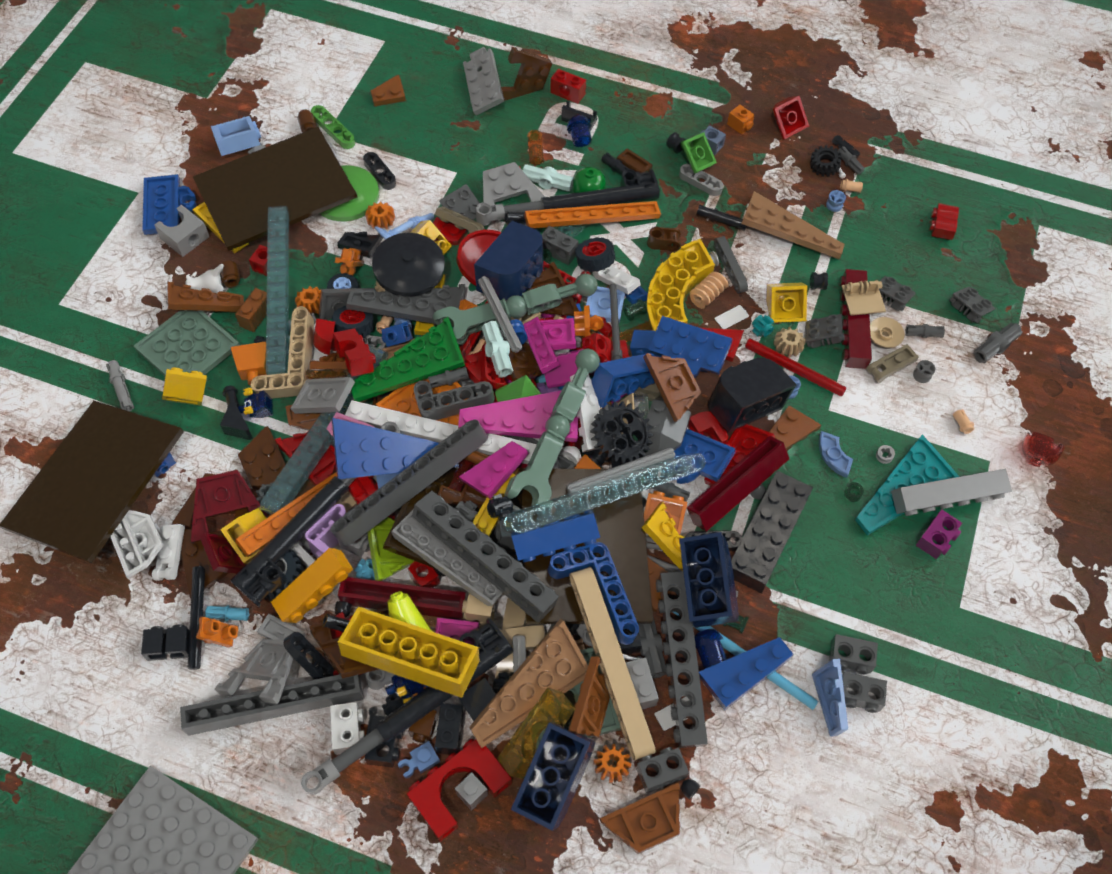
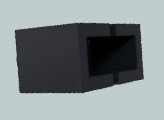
[141,624,189,661]

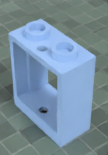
[211,116,261,156]

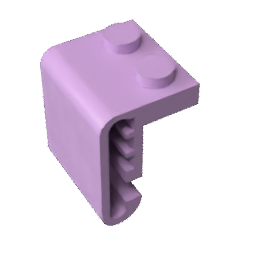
[305,504,346,559]

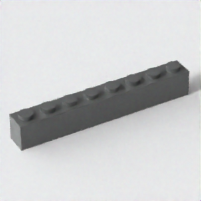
[180,675,363,736]

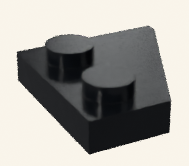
[337,232,383,258]

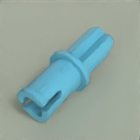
[205,605,249,622]

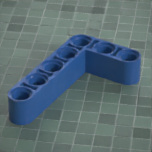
[548,542,639,645]

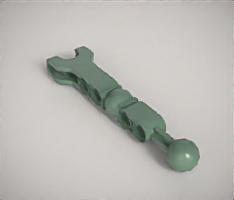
[433,273,598,346]
[504,349,600,514]

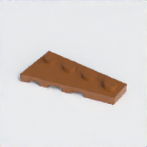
[167,281,244,312]

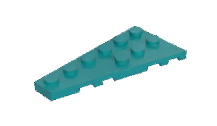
[855,434,959,536]

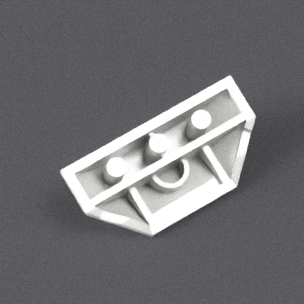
[110,510,163,578]

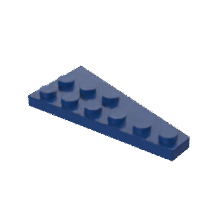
[331,418,459,479]

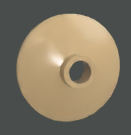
[870,317,905,348]

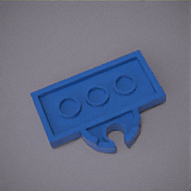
[142,174,197,235]
[648,316,733,378]
[663,429,736,484]

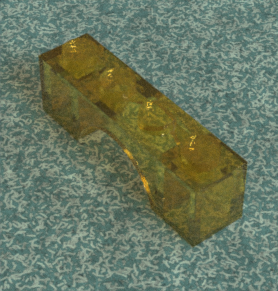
[497,687,576,779]

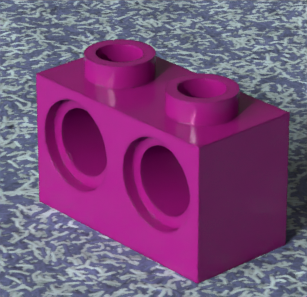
[916,509,962,559]

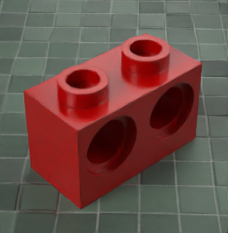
[582,333,612,376]

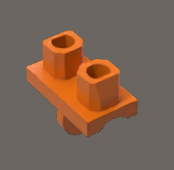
[335,248,364,276]
[574,305,604,337]
[196,617,238,648]

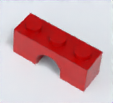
[333,328,376,377]

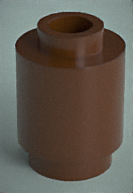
[297,109,317,133]
[220,260,240,288]

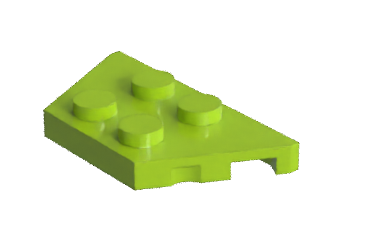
[367,517,414,581]

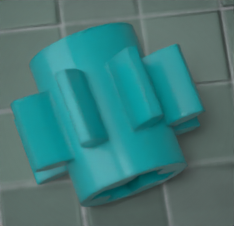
[752,315,774,337]

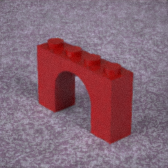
[407,739,512,842]

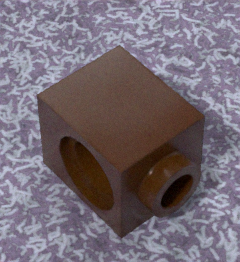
[408,710,438,743]

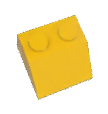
[766,283,807,323]

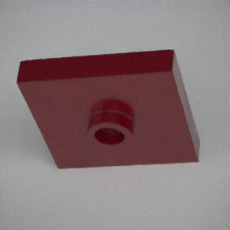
[200,533,245,574]

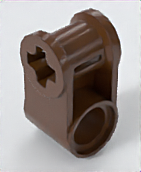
[647,227,681,251]

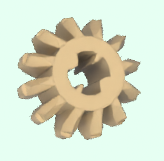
[774,327,805,358]

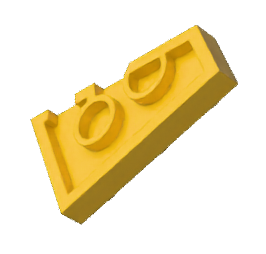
[641,502,684,571]

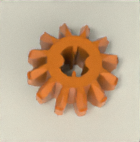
[365,201,395,229]
[295,285,321,315]
[593,744,632,784]

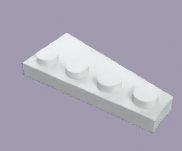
[570,374,608,452]

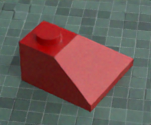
[773,96,809,140]

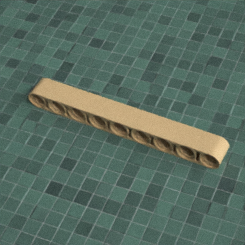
[569,567,655,761]

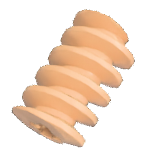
[690,272,729,309]

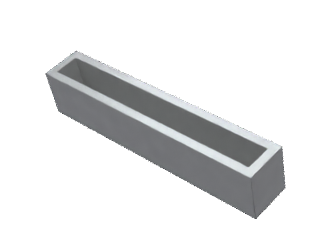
[891,469,1012,516]

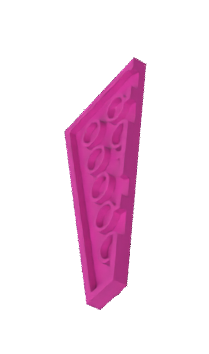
[458,391,578,442]

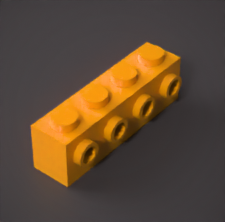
[271,548,353,623]

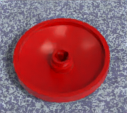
[456,230,502,286]

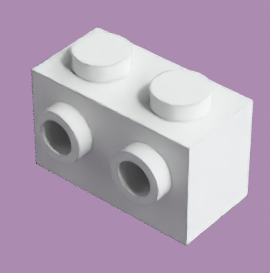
[330,702,365,755]

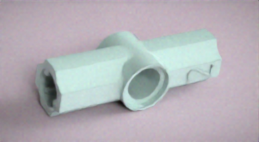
[523,165,574,191]
[482,321,513,377]

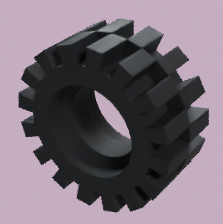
[810,145,842,177]

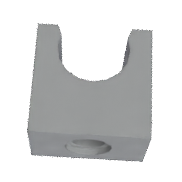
[154,205,210,257]

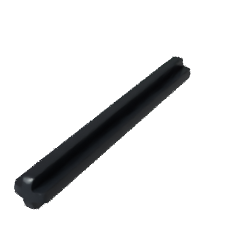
[187,566,205,670]

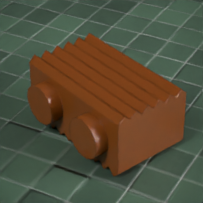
[235,288,273,332]

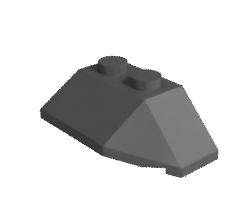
[644,396,691,457]

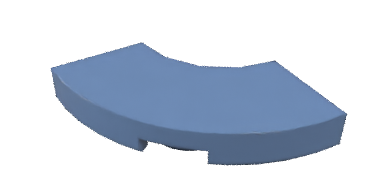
[818,431,853,478]

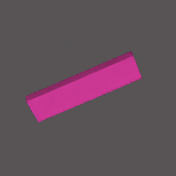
[523,317,560,374]

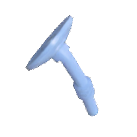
[374,213,434,239]

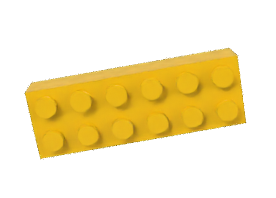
[338,606,480,698]

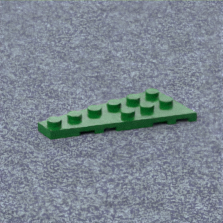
[351,316,465,402]

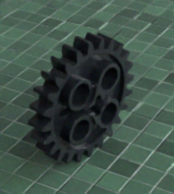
[590,401,653,465]

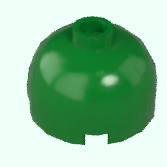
[573,167,606,193]

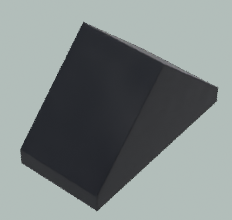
[220,401,253,440]

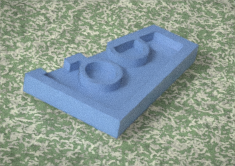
[812,659,848,737]

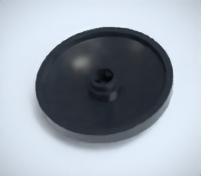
[372,233,445,297]

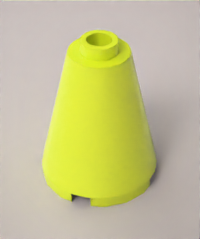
[387,591,432,631]

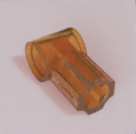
[528,130,544,165]

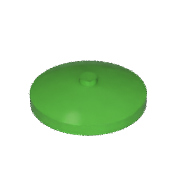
[319,165,379,222]

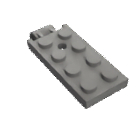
[463,47,504,115]

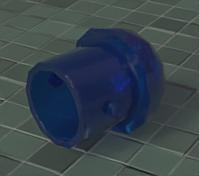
[567,115,592,147]
[694,629,727,669]

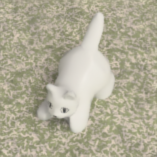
[185,264,224,293]

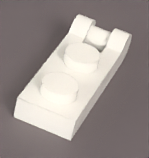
[593,266,640,294]
[152,524,185,581]

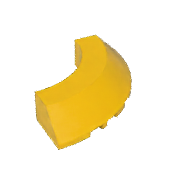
[647,238,715,331]

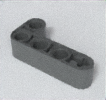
[414,381,495,420]

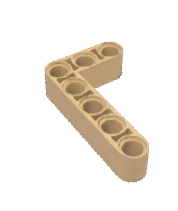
[251,306,314,399]

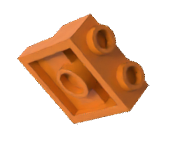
[643,491,688,535]

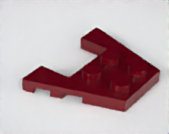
[191,470,268,543]

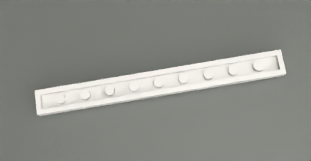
[345,400,536,464]

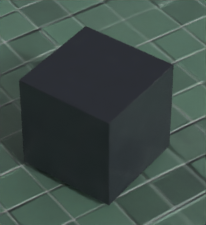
[458,678,496,722]

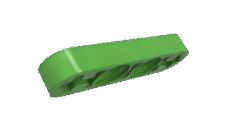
[311,105,355,149]

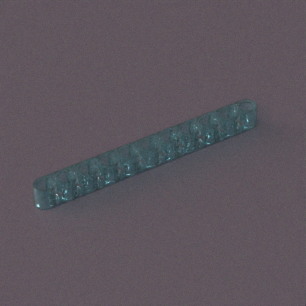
[266,206,289,375]
[260,345,388,515]
[504,453,706,533]

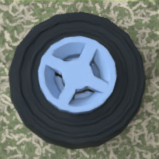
[327,273,359,289]

